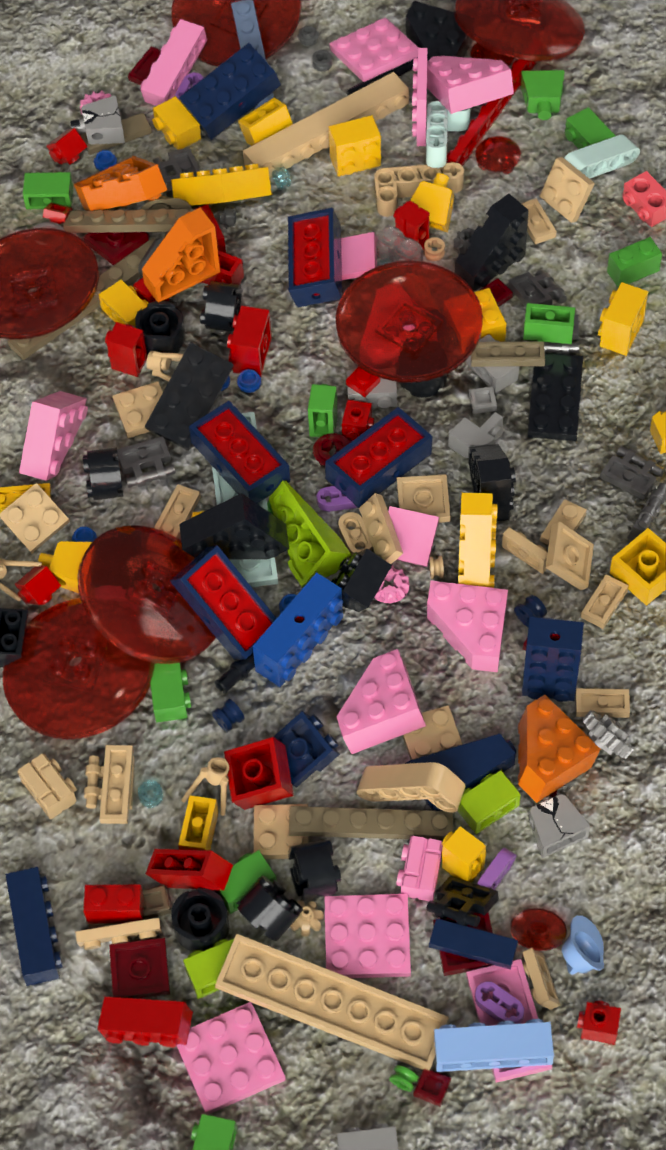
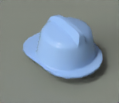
[561,915,604,975]

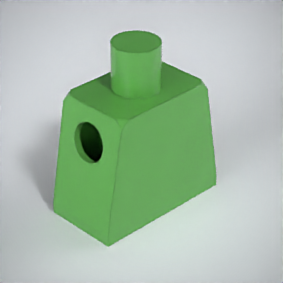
[521,70,564,120]

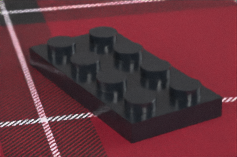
[145,342,234,451]
[527,353,583,441]

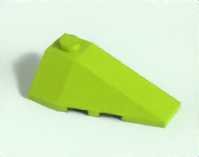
[269,480,351,587]

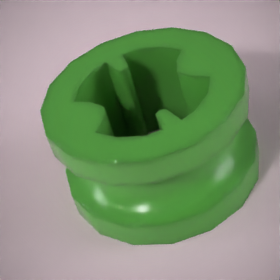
[389,1065,418,1092]

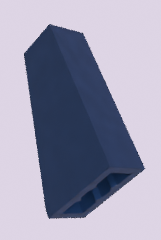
[405,734,516,811]

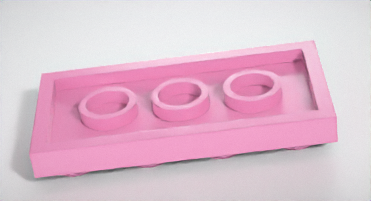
[466,959,552,1083]

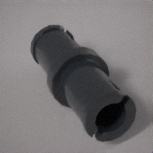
[215,653,255,694]

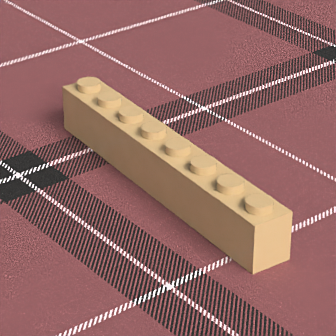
[243,72,409,178]

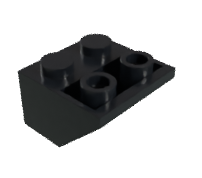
[331,548,392,612]
[0,608,29,668]

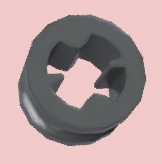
[312,50,332,72]

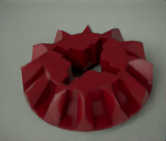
[313,433,350,466]

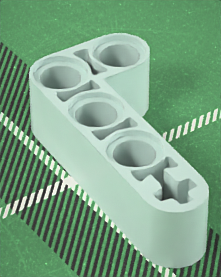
[426,101,470,168]
[564,134,640,179]

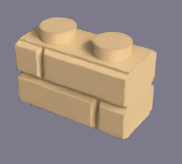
[17,754,77,819]

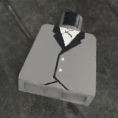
[70,96,125,144]
[528,794,590,858]

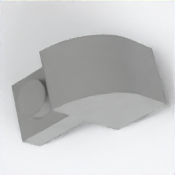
[448,412,504,458]

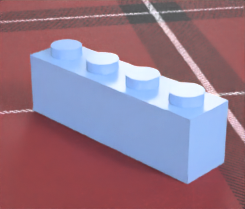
[434,1019,554,1072]

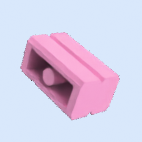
[396,836,443,901]

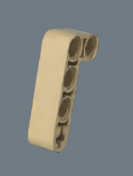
[374,162,464,217]
[356,762,465,813]

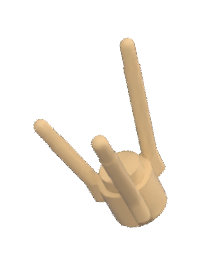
[146,350,184,382]
[0,558,42,602]
[181,757,229,816]

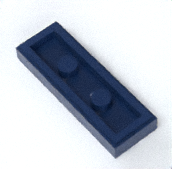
[429,918,518,969]

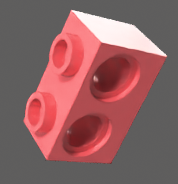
[623,171,666,228]

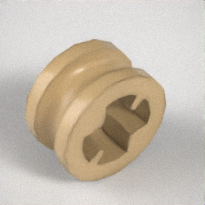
[424,237,445,261]
[429,556,444,579]

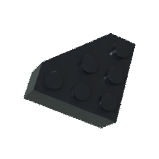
[406,1,475,61]
[455,193,529,292]
[468,444,516,521]
[179,493,289,560]

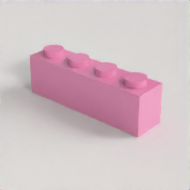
[141,19,207,106]

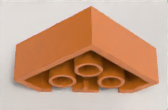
[74,156,167,211]
[142,207,220,303]
[518,695,600,803]

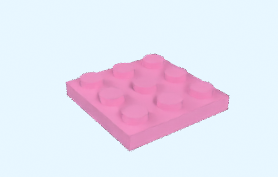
[329,17,418,82]
[412,48,427,146]
[324,894,411,979]
[176,1002,286,1115]

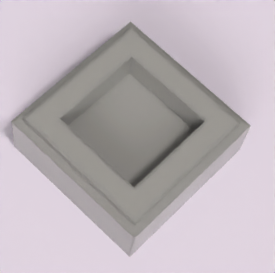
[469,386,497,414]

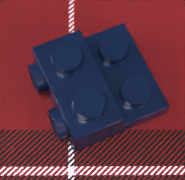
[273,711,340,787]

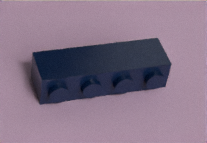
[5,867,63,986]

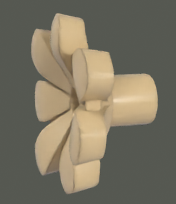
[290,900,324,937]

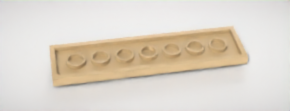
[215,934,449,1070]

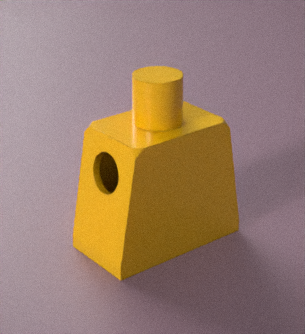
[410,173,454,233]
[38,541,95,596]

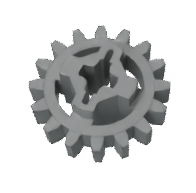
[582,710,634,759]

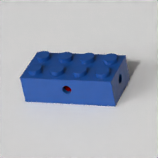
[252,572,344,687]

